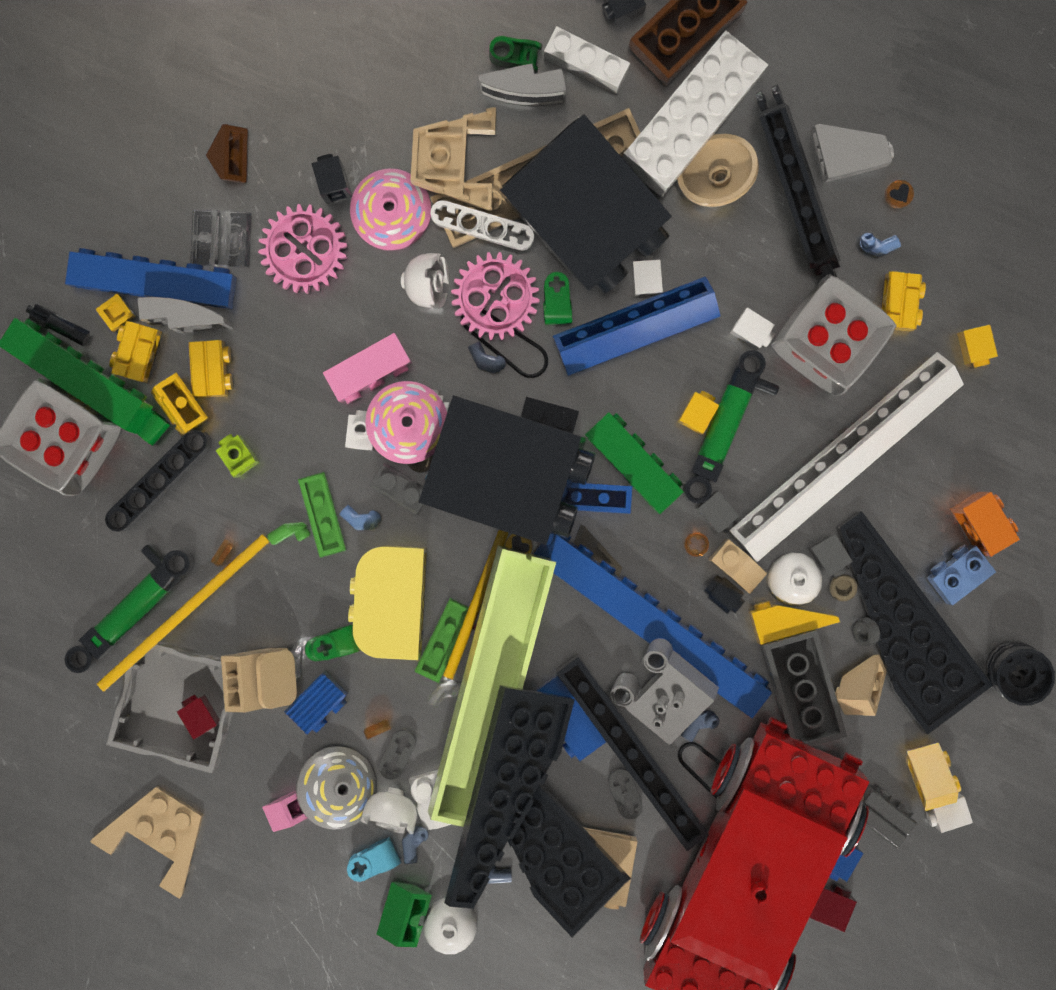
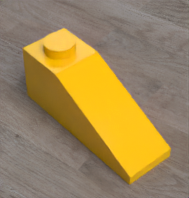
[748,601,840,645]

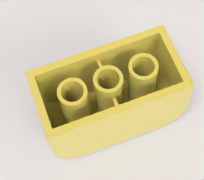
[348,545,427,660]

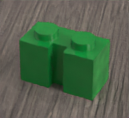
[376,882,432,947]

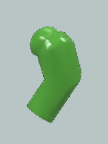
[267,522,310,545]

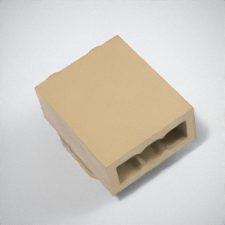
[221,648,297,713]
[583,827,637,909]

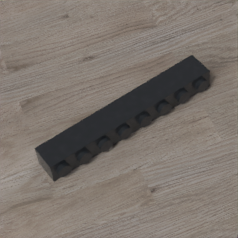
[556,654,709,851]

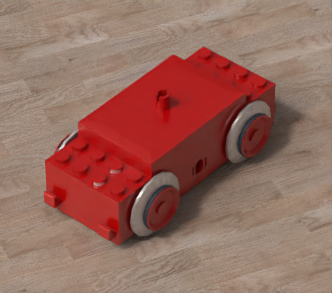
[639,717,870,990]

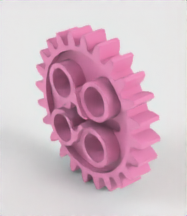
[258,204,348,294]
[451,252,540,341]

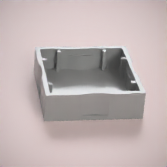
[106,636,233,773]

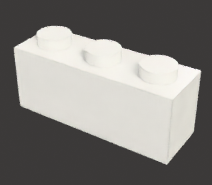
[544,26,630,95]

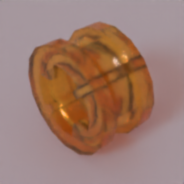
[684,532,709,557]

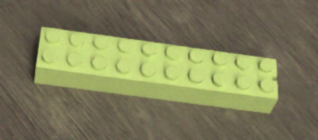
[428,545,556,827]

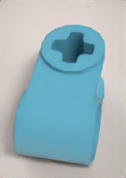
[347,837,401,882]

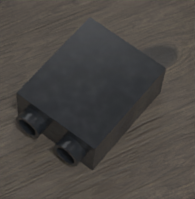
[497,114,672,294]
[418,395,596,545]

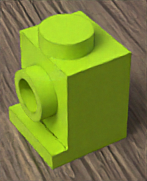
[215,434,259,478]

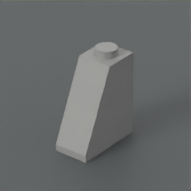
[811,124,894,183]

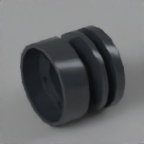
[986,642,1055,706]

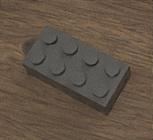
[761,629,847,747]

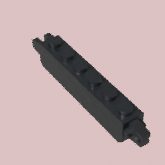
[755,84,841,278]

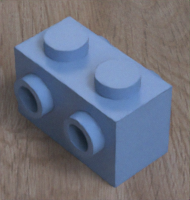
[927,544,996,605]

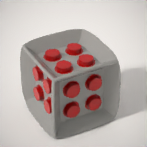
[771,274,897,396]
[0,378,121,496]

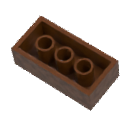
[628,0,748,86]

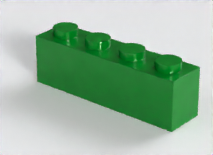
[584,412,684,514]

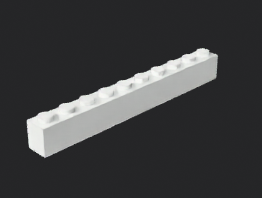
[729,352,964,562]

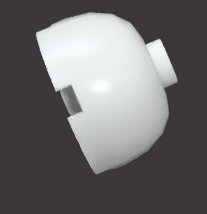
[401,253,449,308]
[767,552,823,607]
[361,787,417,834]
[423,898,477,954]

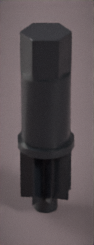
[26,304,90,346]

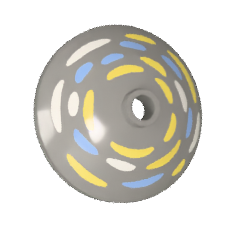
[296,746,377,830]

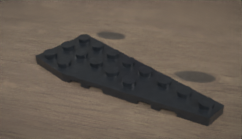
[838,511,993,735]
[444,685,575,909]
[508,783,631,938]

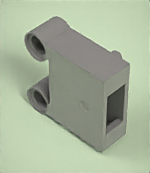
[610,638,719,745]

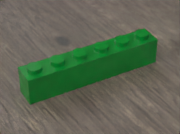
[0,318,153,434]

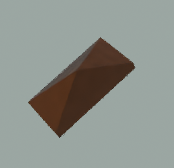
[206,124,248,183]

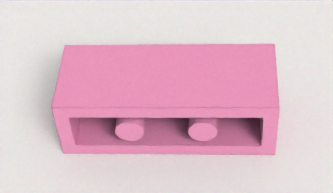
[323,333,412,404]

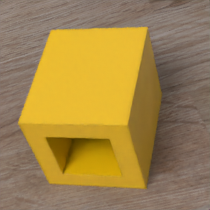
[957,325,998,368]
[677,391,719,435]

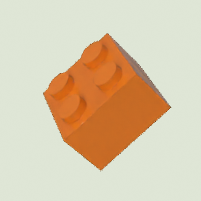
[950,492,1020,557]

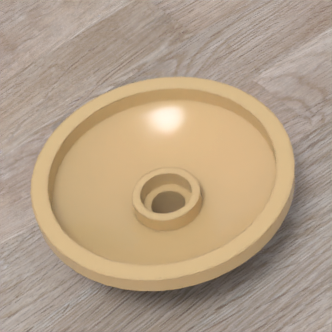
[677,134,759,207]

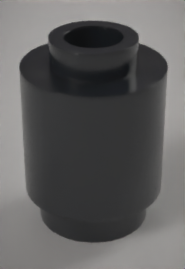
[704,575,745,614]

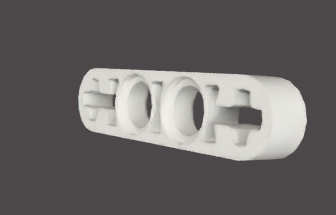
[430,200,534,250]

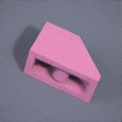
[262,791,307,832]

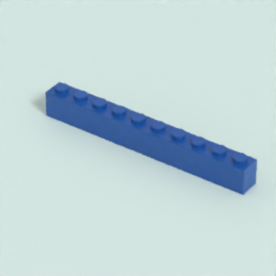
[532,535,772,719]

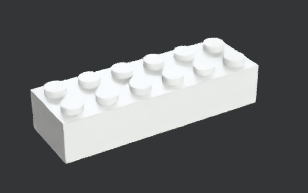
[622,30,768,197]

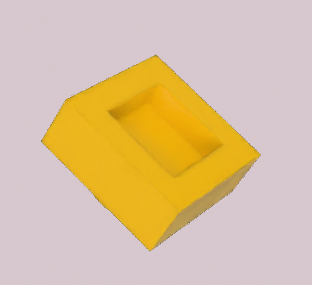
[96,293,136,332]

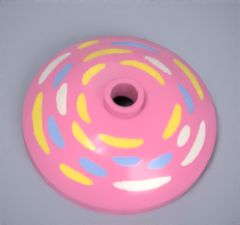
[350,169,431,251]
[365,381,447,464]

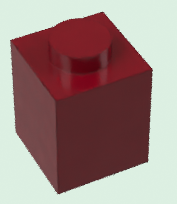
[177,694,220,740]

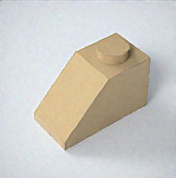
[708,538,767,594]
[835,655,886,716]

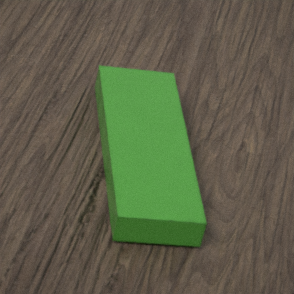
[298,472,347,557]
[414,598,469,683]

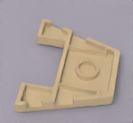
[410,107,497,211]
[90,786,204,899]

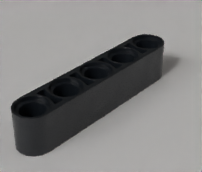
[105,430,212,532]

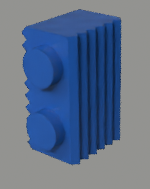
[284,671,348,734]

